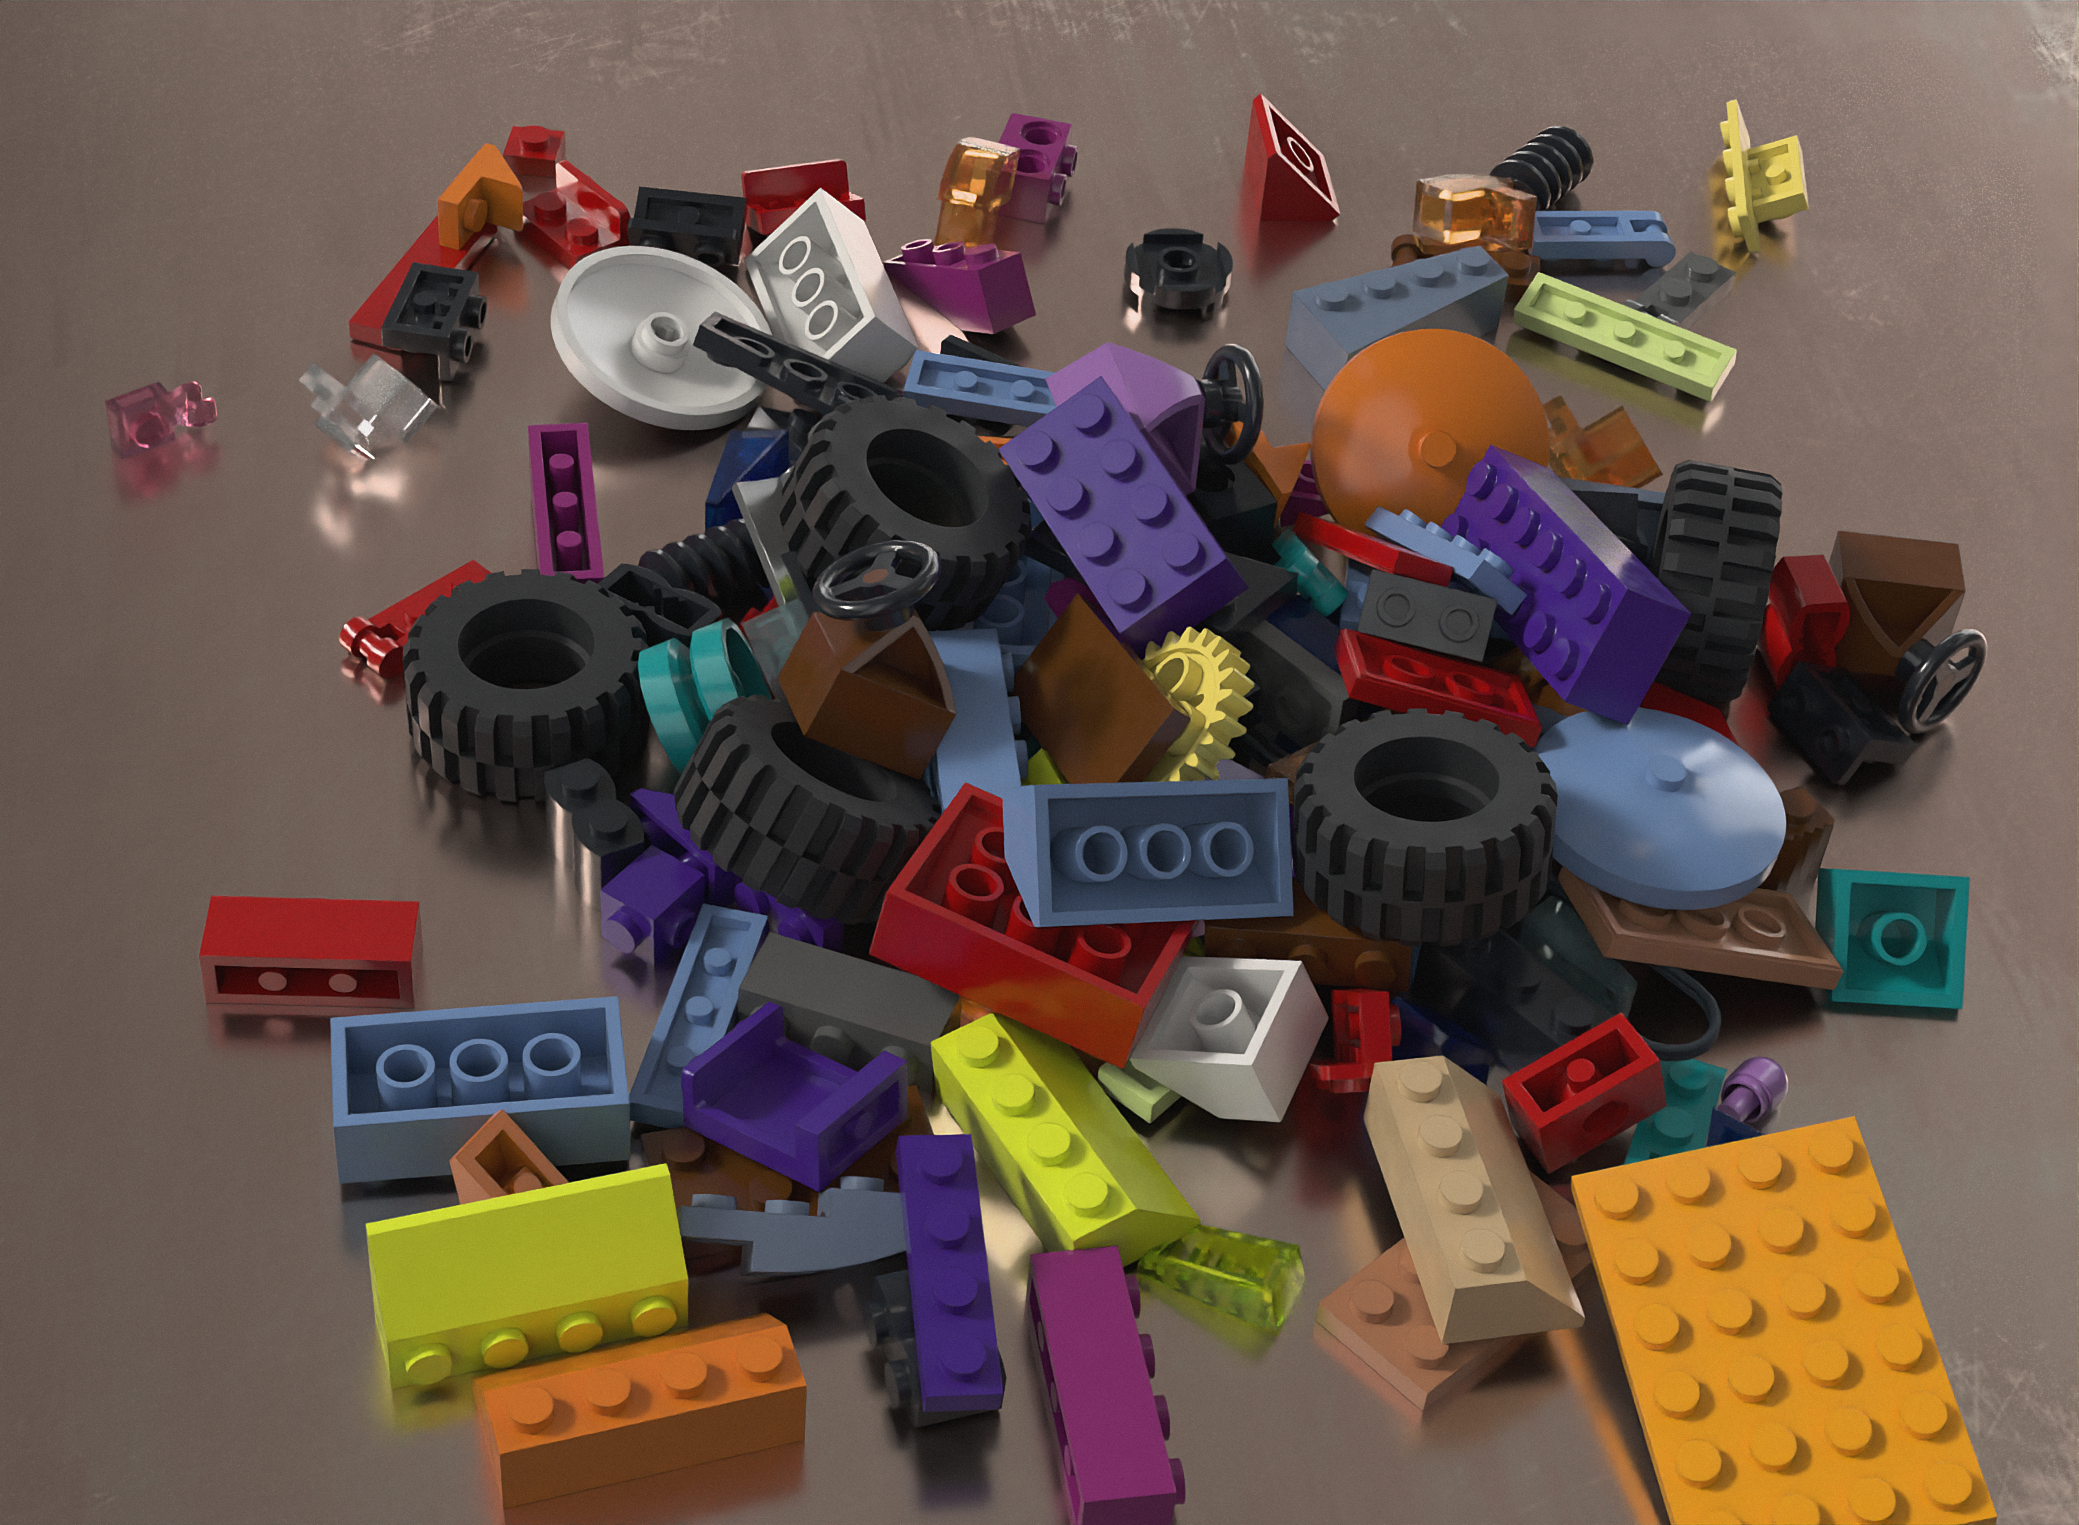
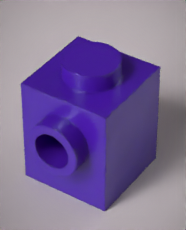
[600,845,705,967]

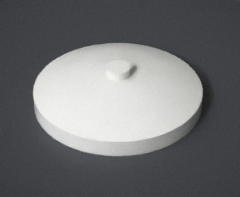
[551,246,773,430]

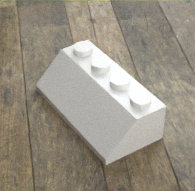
[744,188,920,383]

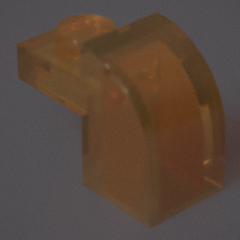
[934,137,1021,248]
[1413,174,1537,251]
[1542,394,1663,489]

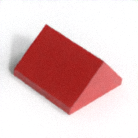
[1245,94,1340,221]

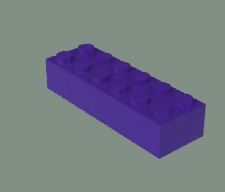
[1441,444,1691,725]

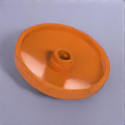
[1310,329,1550,538]

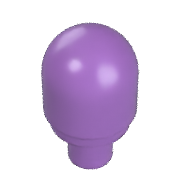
[1715,1056,1788,1129]

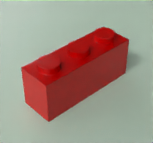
[199,895,423,1008]

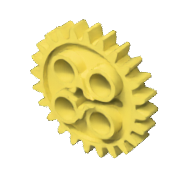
[1142,627,1254,782]

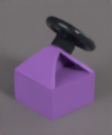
[1045,342,1264,495]

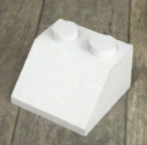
[1129,956,1329,1122]

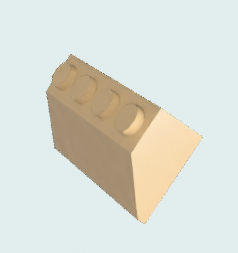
[1363,1056,1585,1344]

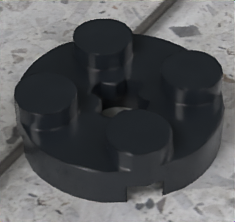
[1124,228,1233,312]

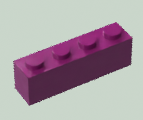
[528,422,604,584]
[1026,1246,1186,1525]

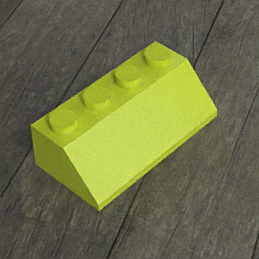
[930,1012,1201,1267]
[366,1163,688,1389]

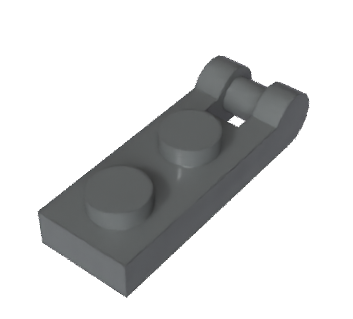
[1623,251,1736,330]

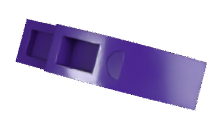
[630,788,844,954]

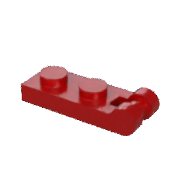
[339,560,491,679]

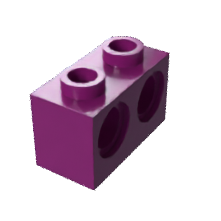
[984,113,1079,224]

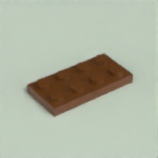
[641,1085,934,1260]

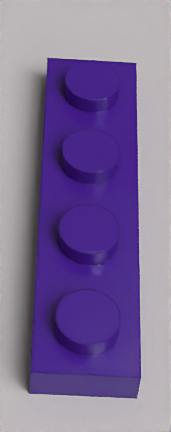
[896,1134,1003,1412]

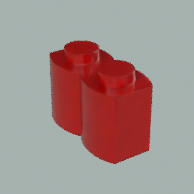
[1757,554,1850,691]

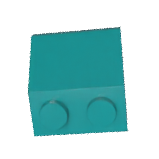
[1815,868,1970,1009]

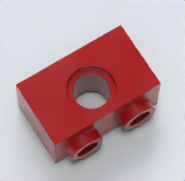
[1502,1012,1667,1174]

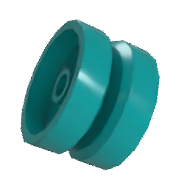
[638,618,772,775]

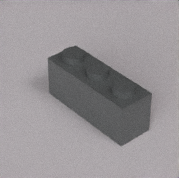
[738,932,962,1094]

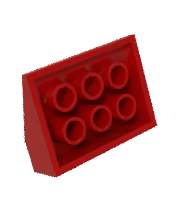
[869,782,1200,1069]

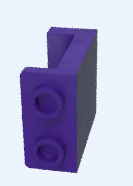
[681,1002,908,1192]

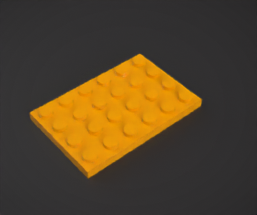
[1571,1116,1998,1525]

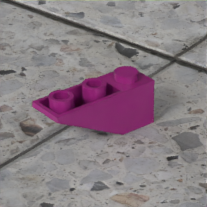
[883,239,1036,334]

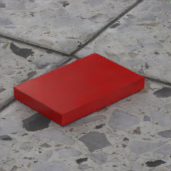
[1334,628,1542,748]

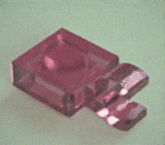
[105,381,217,460]

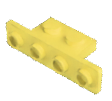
[1720,99,1809,254]

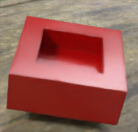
[503,125,565,178]

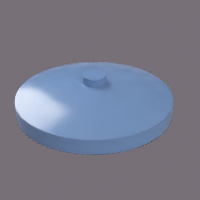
[1532,708,1786,910]

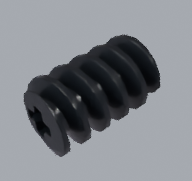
[1486,126,1594,226]
[638,518,770,604]

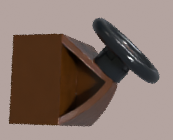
[1828,530,1988,734]
[777,540,956,780]

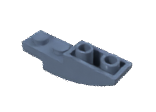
[676,1176,906,1277]

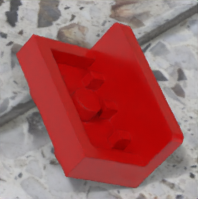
[741,159,866,238]
[1302,988,1401,1093]

